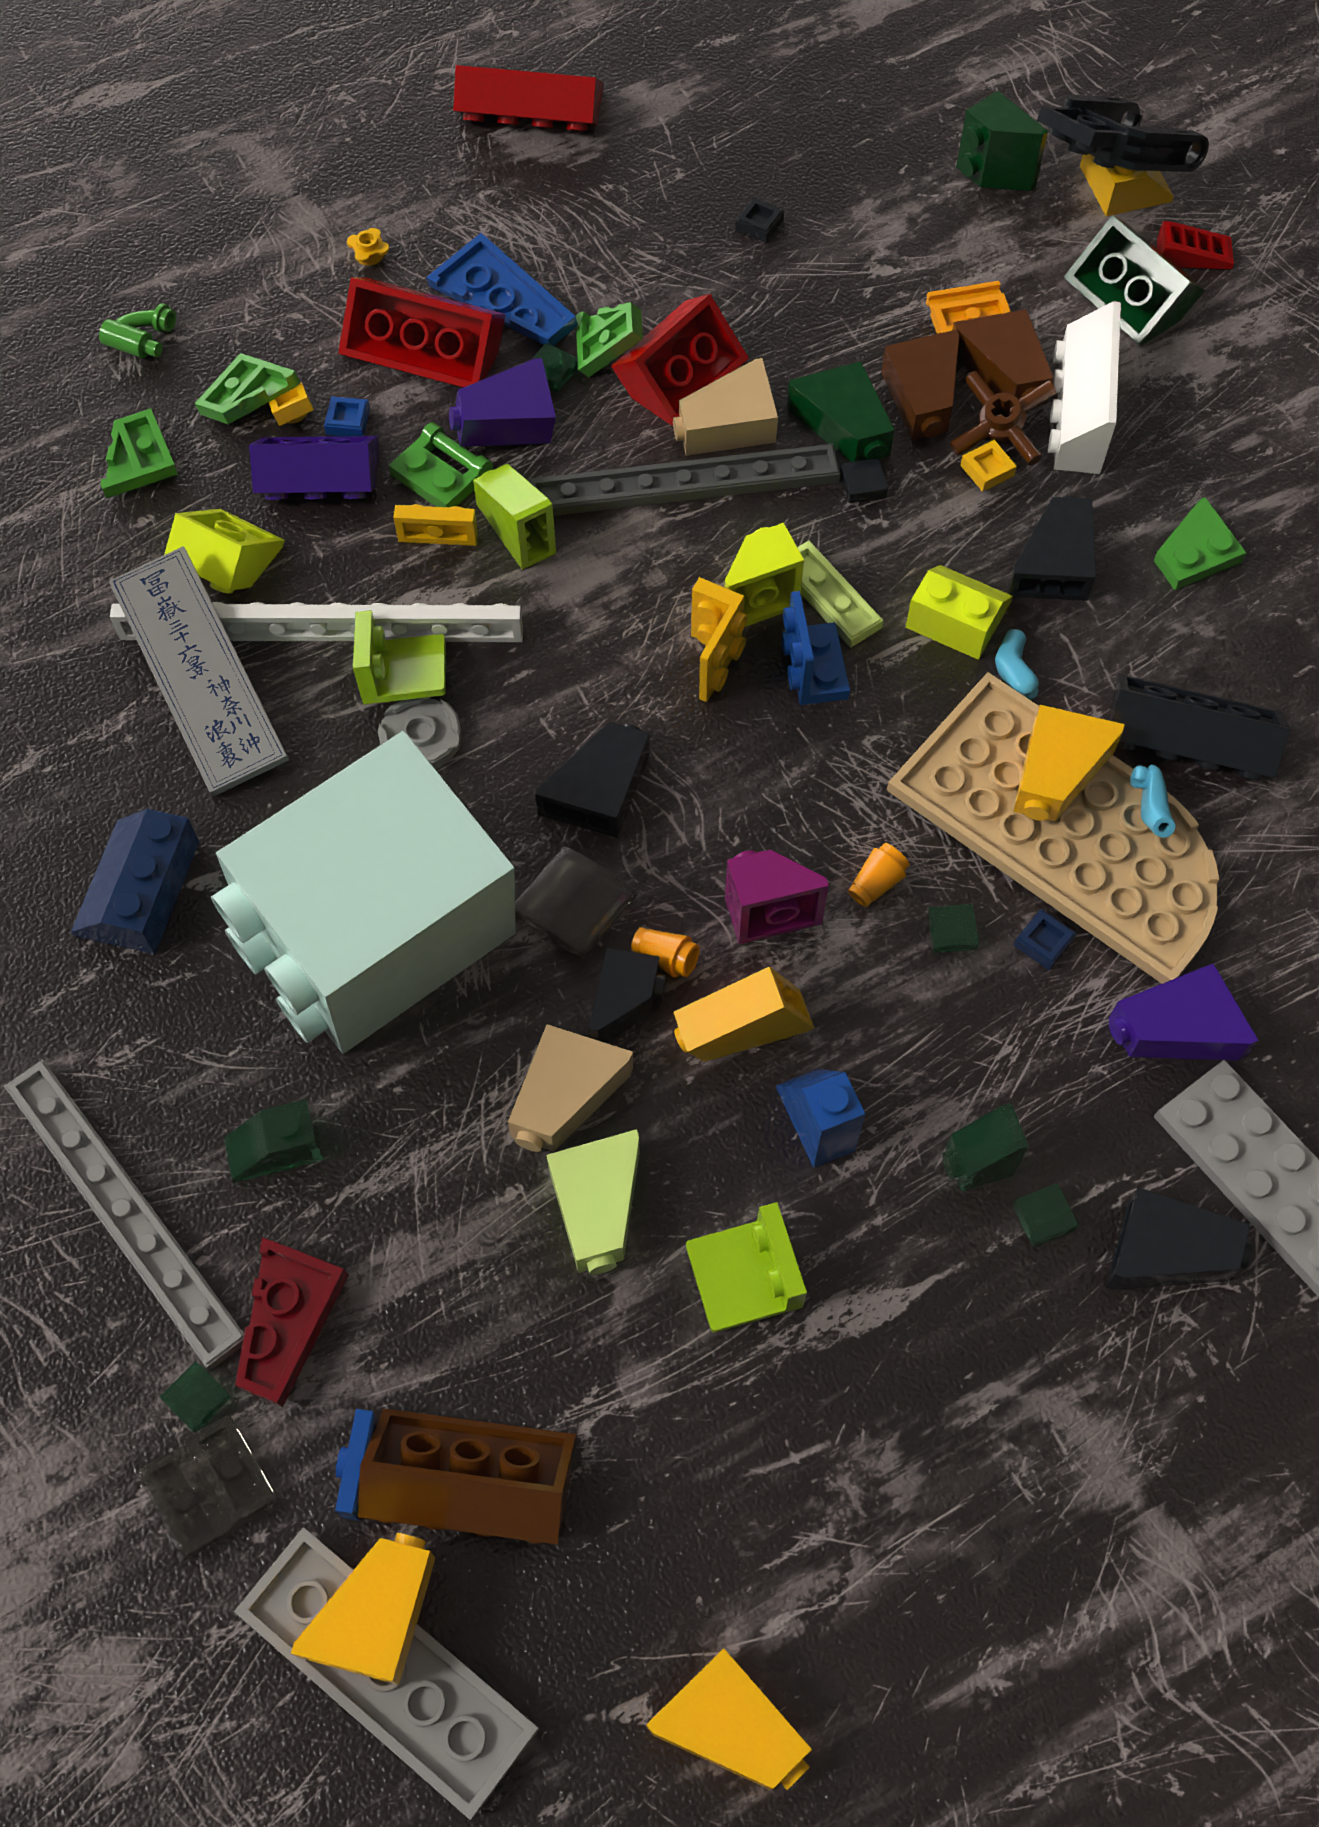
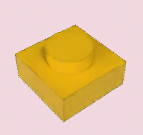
[269,382,314,426]
[960,440,1017,492]

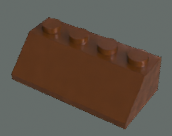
[358,1408,576,1545]

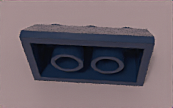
[71,809,199,954]

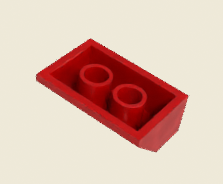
[611,294,749,426]

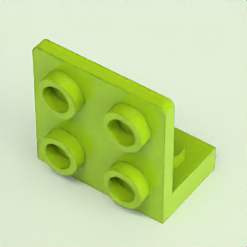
[353,610,446,705]
[686,1202,807,1333]

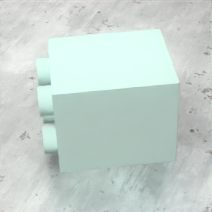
[211,730,516,1054]

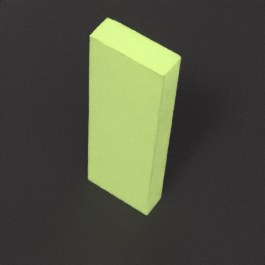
[797,540,883,648]

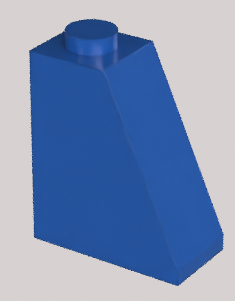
[776,1069,865,1168]

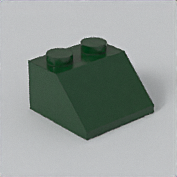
[956,91,1048,191]

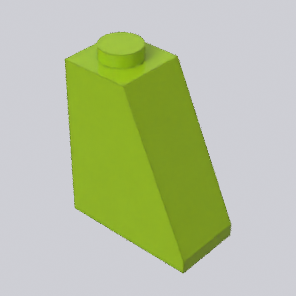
[473,463,556,570]

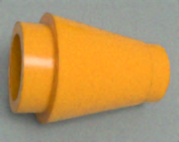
[847,843,910,908]
[631,927,700,978]

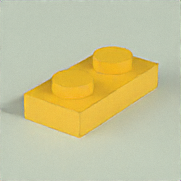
[393,504,478,546]

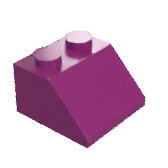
[725,850,829,944]

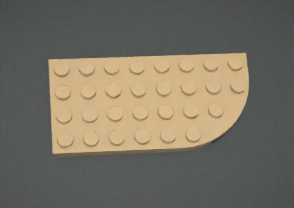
[887,672,1219,984]

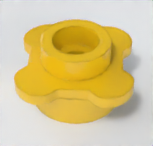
[347,228,389,265]

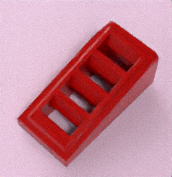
[1157,221,1234,269]

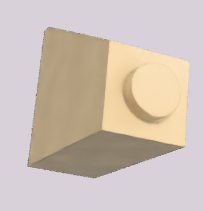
[673,358,778,456]
[508,1024,633,1152]

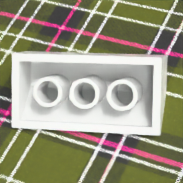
[1048,302,1121,474]

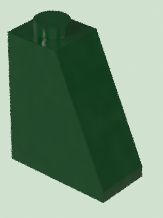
[787,361,894,462]

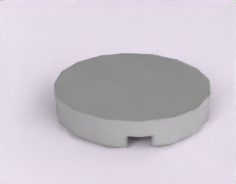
[378,697,462,770]

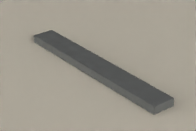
[527,444,840,516]

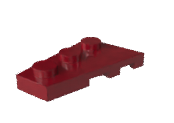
[235,1237,349,1408]

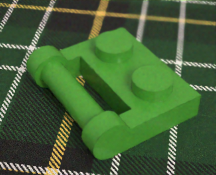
[389,422,493,508]

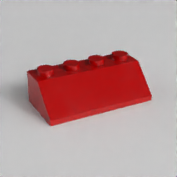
[453,65,604,131]
[338,277,506,388]

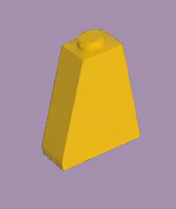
[1013,705,1124,822]
[674,967,814,1062]
[291,1533,436,1685]
[646,1648,812,1790]

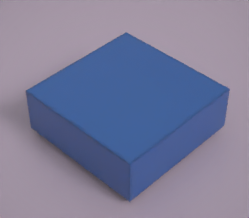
[324,396,370,436]

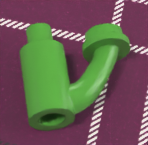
[99,303,177,359]

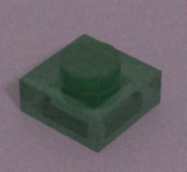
[532,343,578,393]

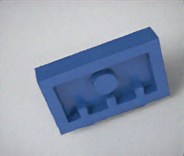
[781,591,850,705]

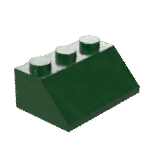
[1064,215,1205,345]

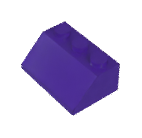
[249,436,379,500]

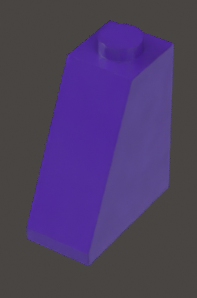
[449,358,556,446]
[1108,964,1259,1060]

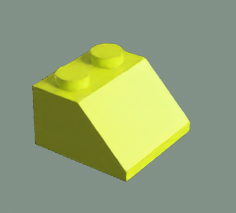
[164,509,285,593]
[725,523,804,627]
[905,565,1013,660]

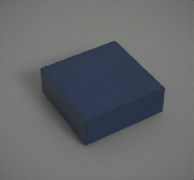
[1013,909,1077,970]

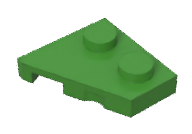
[575,302,643,377]
[195,353,300,425]
[100,408,178,499]
[1154,497,1246,590]

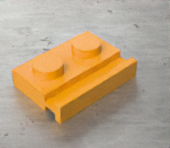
[926,281,1011,334]

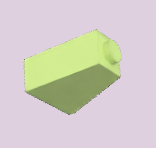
[546,1129,640,1275]

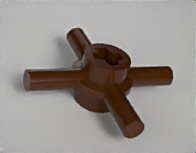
[950,371,1056,466]

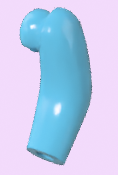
[995,629,1039,700]
[1130,765,1176,838]

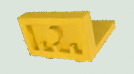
[691,577,748,702]

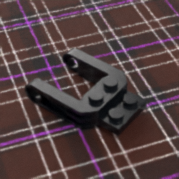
[1037,94,1209,172]

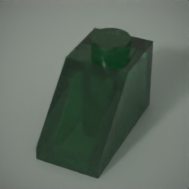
[224,1099,324,1183]
[942,1103,1029,1191]

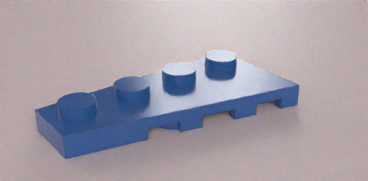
[426,233,578,348]

